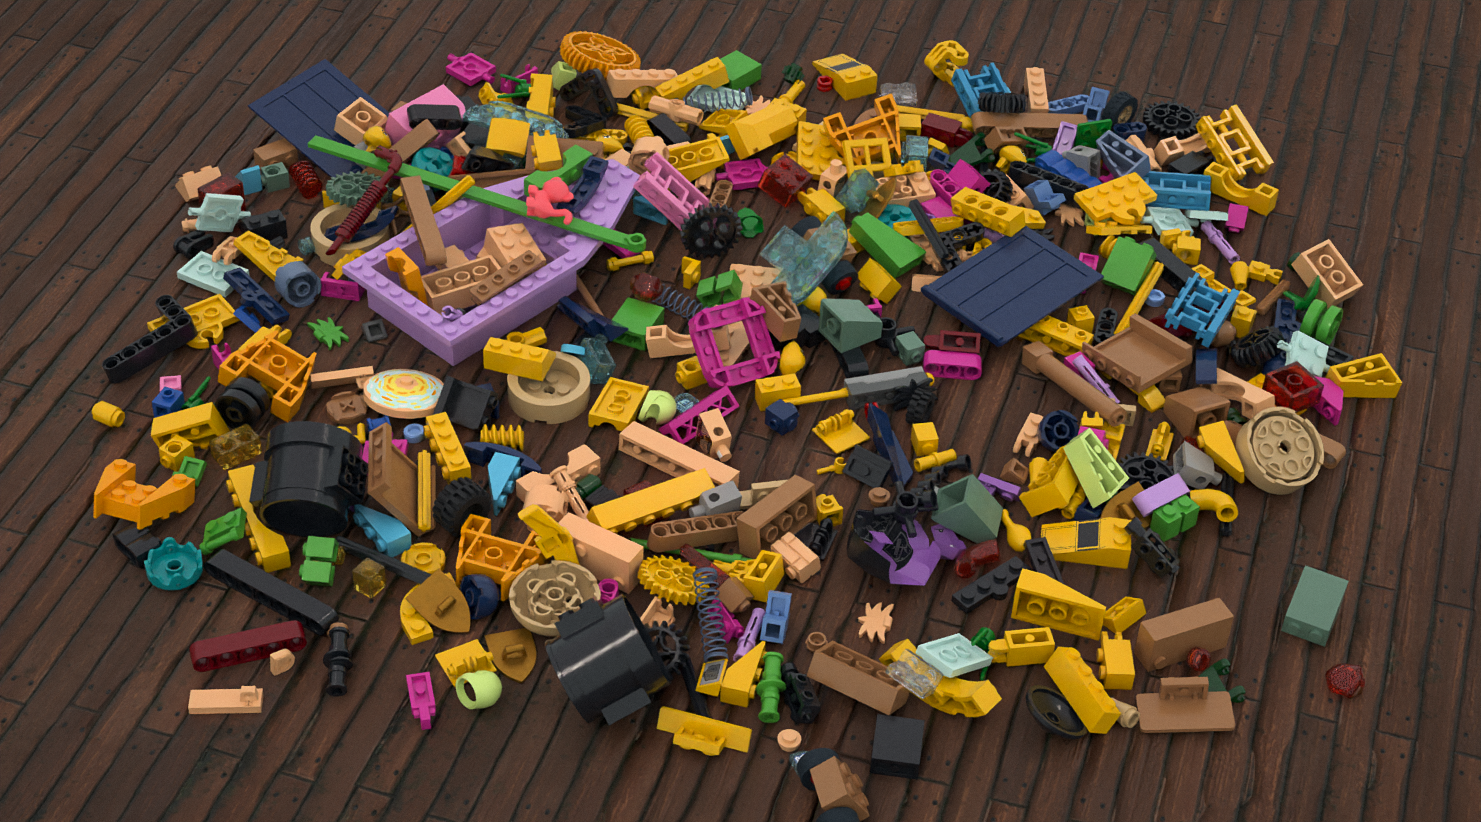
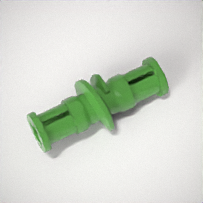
[756,652,786,723]

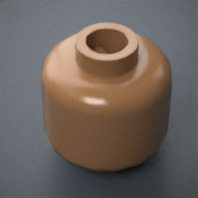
[1206,320,1236,347]

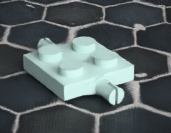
[188,193,251,232]
[1140,207,1199,237]
[1277,331,1330,377]

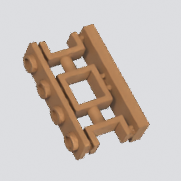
[469,250,542,306]

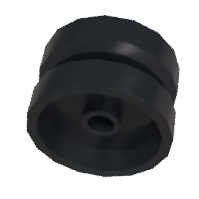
[214,377,270,431]

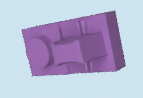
[1052,121,1077,155]
[978,473,1022,502]

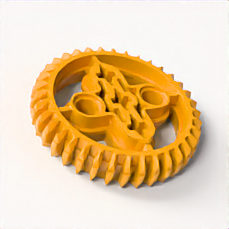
[559,31,641,80]

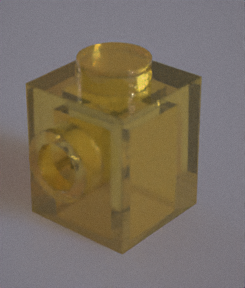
[352,557,386,599]

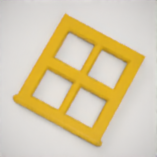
[842,137,892,199]

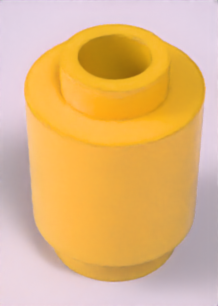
[92,401,125,427]

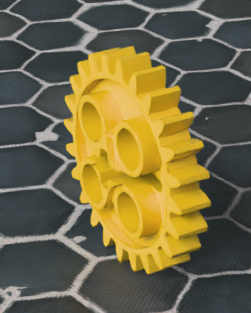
[637,555,710,605]

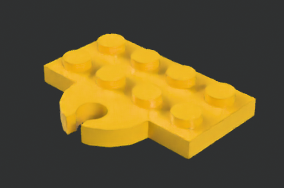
[796,121,846,180]
[1074,172,1157,225]
[147,294,240,349]

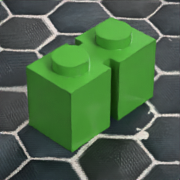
[696,270,743,308]
[1150,494,1200,542]
[299,536,339,587]

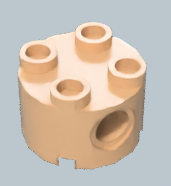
[628,136,670,175]
[523,484,569,532]

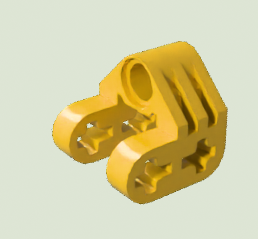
[924,40,969,87]

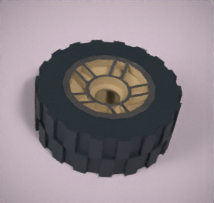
[1101,91,1138,131]

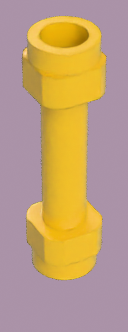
[606,251,654,271]

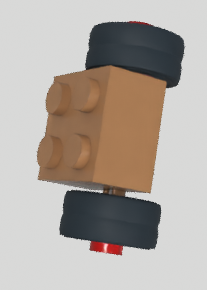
[789,216,858,295]
[797,748,869,822]

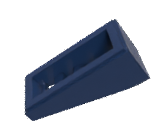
[1073,498,1106,521]

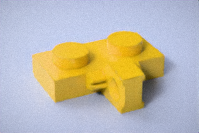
[883,160,924,178]

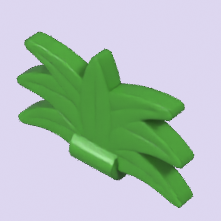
[307,317,349,350]

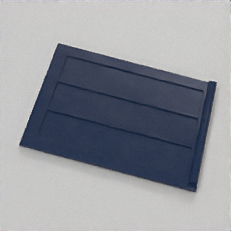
[248,59,389,177]
[921,226,1104,347]

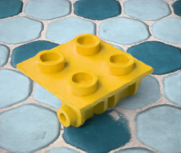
[812,409,870,454]
[435,639,497,687]

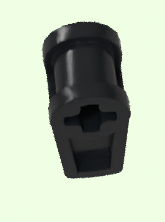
[173,230,214,260]

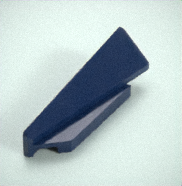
[556,296,629,342]
[867,403,913,486]

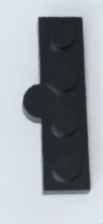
[951,556,1031,614]

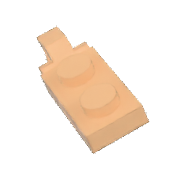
[908,234,944,272]

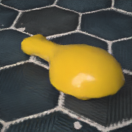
[1001,509,1031,552]

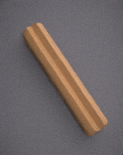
[1256,279,1291,315]

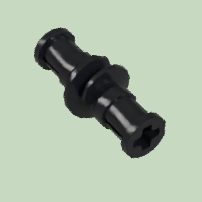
[323,627,353,697]

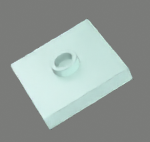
[1184,209,1228,222]

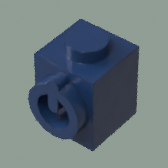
[765,399,800,436]

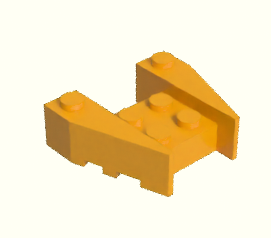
[823,93,901,178]
[217,330,317,422]
[93,459,195,530]
[456,514,552,601]

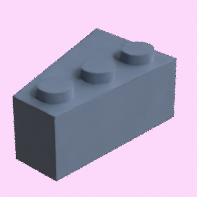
[1096,130,1151,179]

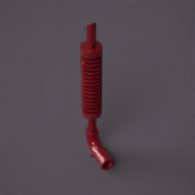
[325,145,402,255]

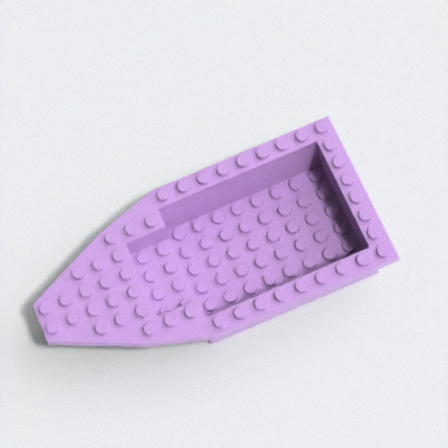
[342,159,640,366]

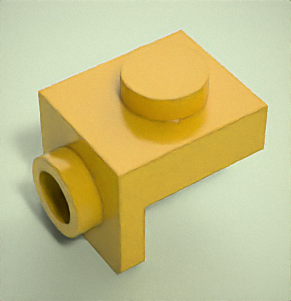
[681,256,701,289]

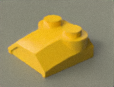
[698,108,748,137]

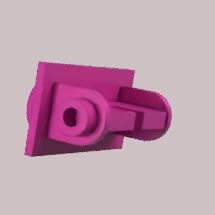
[707,596,744,644]

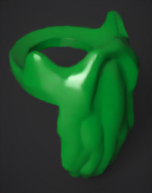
[737,207,764,238]
[1283,275,1320,312]

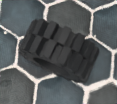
[905,388,935,425]

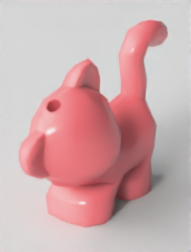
[526,177,574,225]

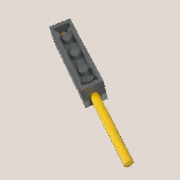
[781,366,934,410]

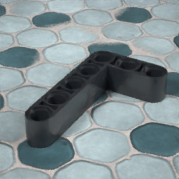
[102,295,198,384]

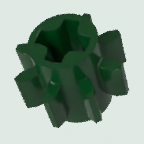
[782,63,805,85]

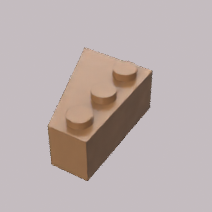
[750,281,801,342]

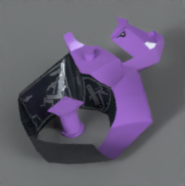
[846,509,966,585]

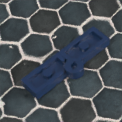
[223,268,290,325]
[1274,298,1301,351]

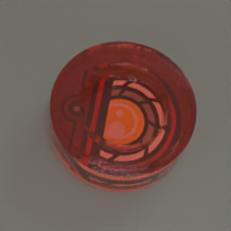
[1187,647,1211,671]

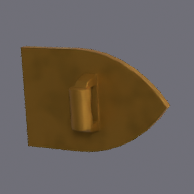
[857,176,897,219]
[1100,481,1153,528]
[405,569,470,633]
[485,628,536,684]

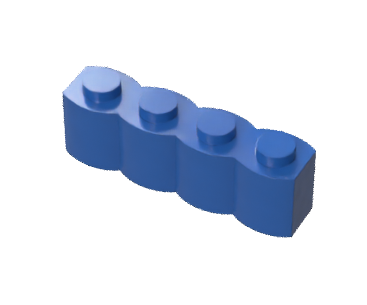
[1034,150,1102,188]

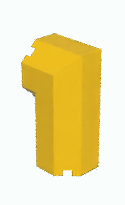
[724,101,798,160]

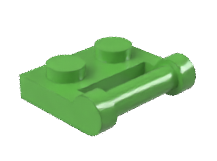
[199,507,247,555]

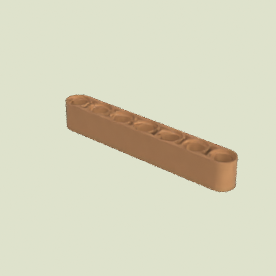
[971,112,1088,138]
[400,175,447,266]

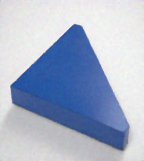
[233,305,261,333]

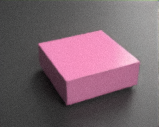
[160,375,182,391]

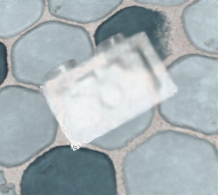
[879,82,917,106]
[885,649,943,699]

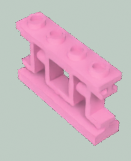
[633,152,710,231]

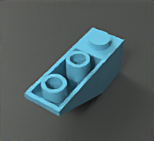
[488,452,521,516]
[353,504,412,557]

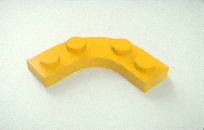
[400,572,456,645]

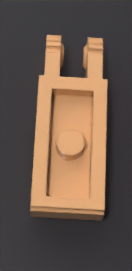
[212,236,242,265]
[1013,412,1043,457]

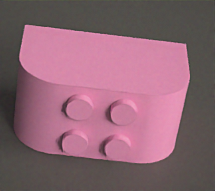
[385,84,465,160]

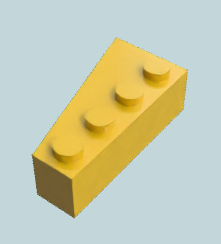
[1019,445,1080,517]

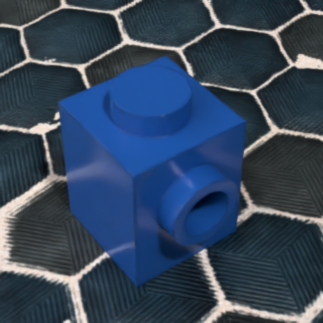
[152,387,185,418]

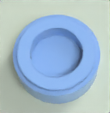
[1145,289,1165,307]
[404,423,425,443]

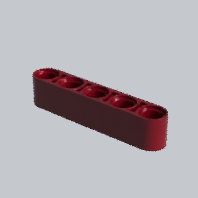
[189,620,307,672]

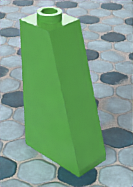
[849,212,927,279]

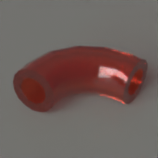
[954,539,1001,578]

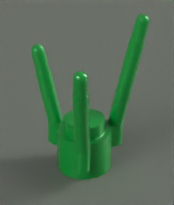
[497,74,531,99]
[1014,132,1052,163]
[182,376,215,410]
[970,627,995,681]

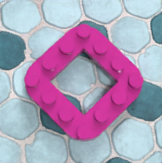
[688,297,780,389]

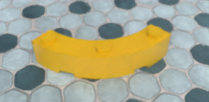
[879,639,1002,717]

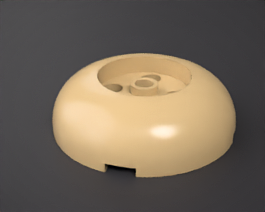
[509,560,601,637]

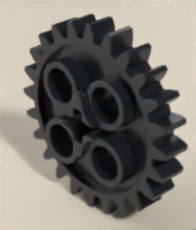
[1142,100,1201,140]
[680,203,743,259]
[1117,452,1174,493]

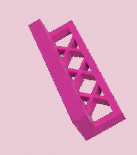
[659,385,739,444]

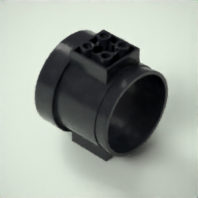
[249,421,368,537]
[545,594,671,725]

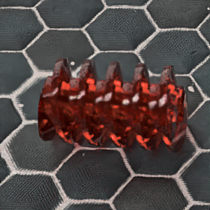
[289,161,323,199]

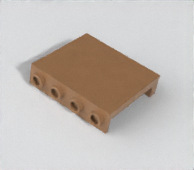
[1082,313,1192,393]
[368,422,436,537]

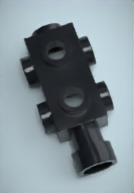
[1123,517,1180,578]
[780,663,821,724]

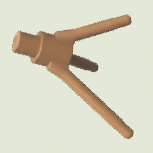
[382,196,409,236]

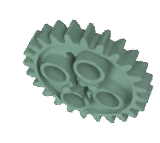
[326,171,389,207]

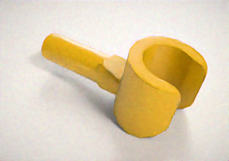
[816,457,846,475]

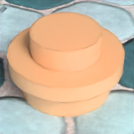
[777,729,801,752]

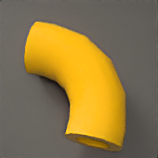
[1190,489,1238,522]

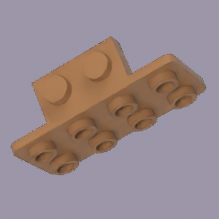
[1136,677,1235,733]

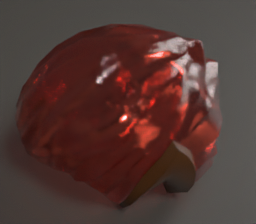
[630,273,663,302]
[1325,663,1365,699]

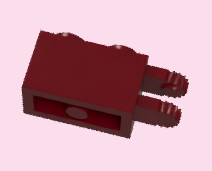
[920,113,973,148]
[923,330,981,355]

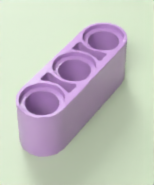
[1132,473,1190,518]

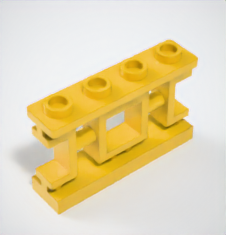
[1196,104,1274,182]

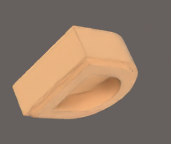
[270,649,295,676]

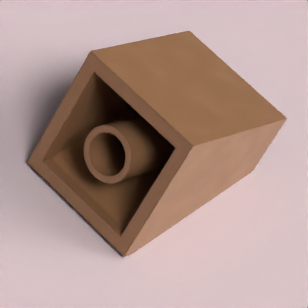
[1163,386,1231,442]

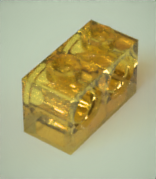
[209,424,262,470]

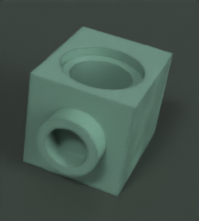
[260,162,290,193]
[895,331,925,366]

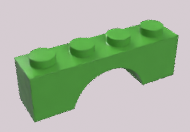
[524,145,593,197]

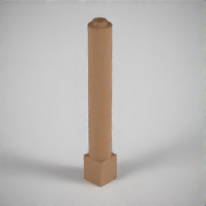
[1022,341,1126,427]

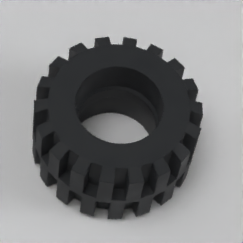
[432,477,492,538]

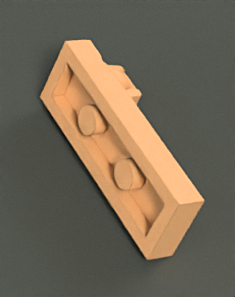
[310,366,374,391]
[188,686,263,714]

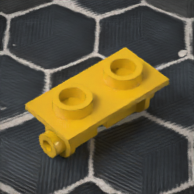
[1146,422,1174,461]

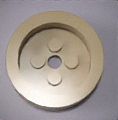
[310,203,390,266]
[507,351,590,424]
[1235,407,1324,495]

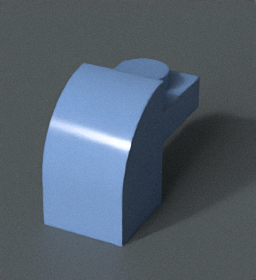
[1083,87,1110,122]
[1024,180,1066,215]
[760,590,792,644]

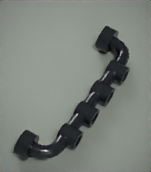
[910,454,971,508]

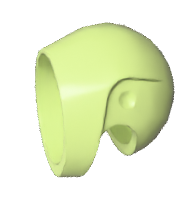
[638,390,677,425]
[455,670,502,709]

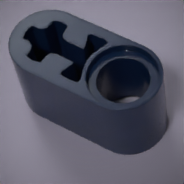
[1113,122,1147,144]

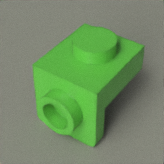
[172,456,207,487]

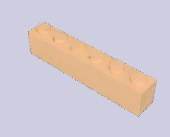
[618,421,740,488]

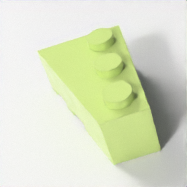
[1063,428,1129,508]

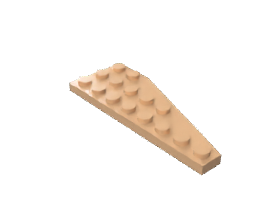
[719,264,789,367]

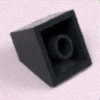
[238,209,288,241]

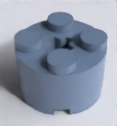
[275,261,321,307]

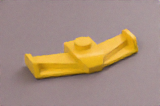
[518,504,580,565]

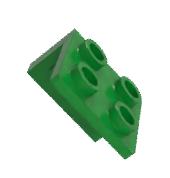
[1073,119,1112,149]

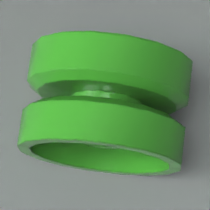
[1300,298,1343,345]

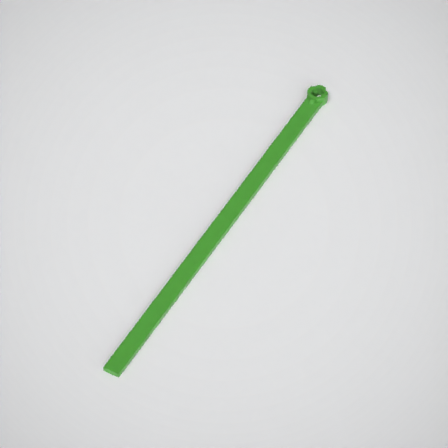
[308,136,646,253]

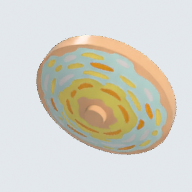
[363,369,444,419]

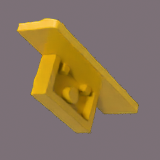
[657,706,752,756]

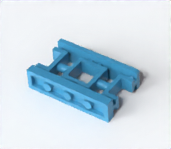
[951,63,1009,118]
[1142,171,1211,211]
[1164,272,1240,348]

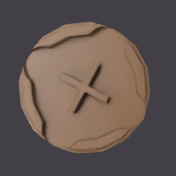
[326,391,369,425]

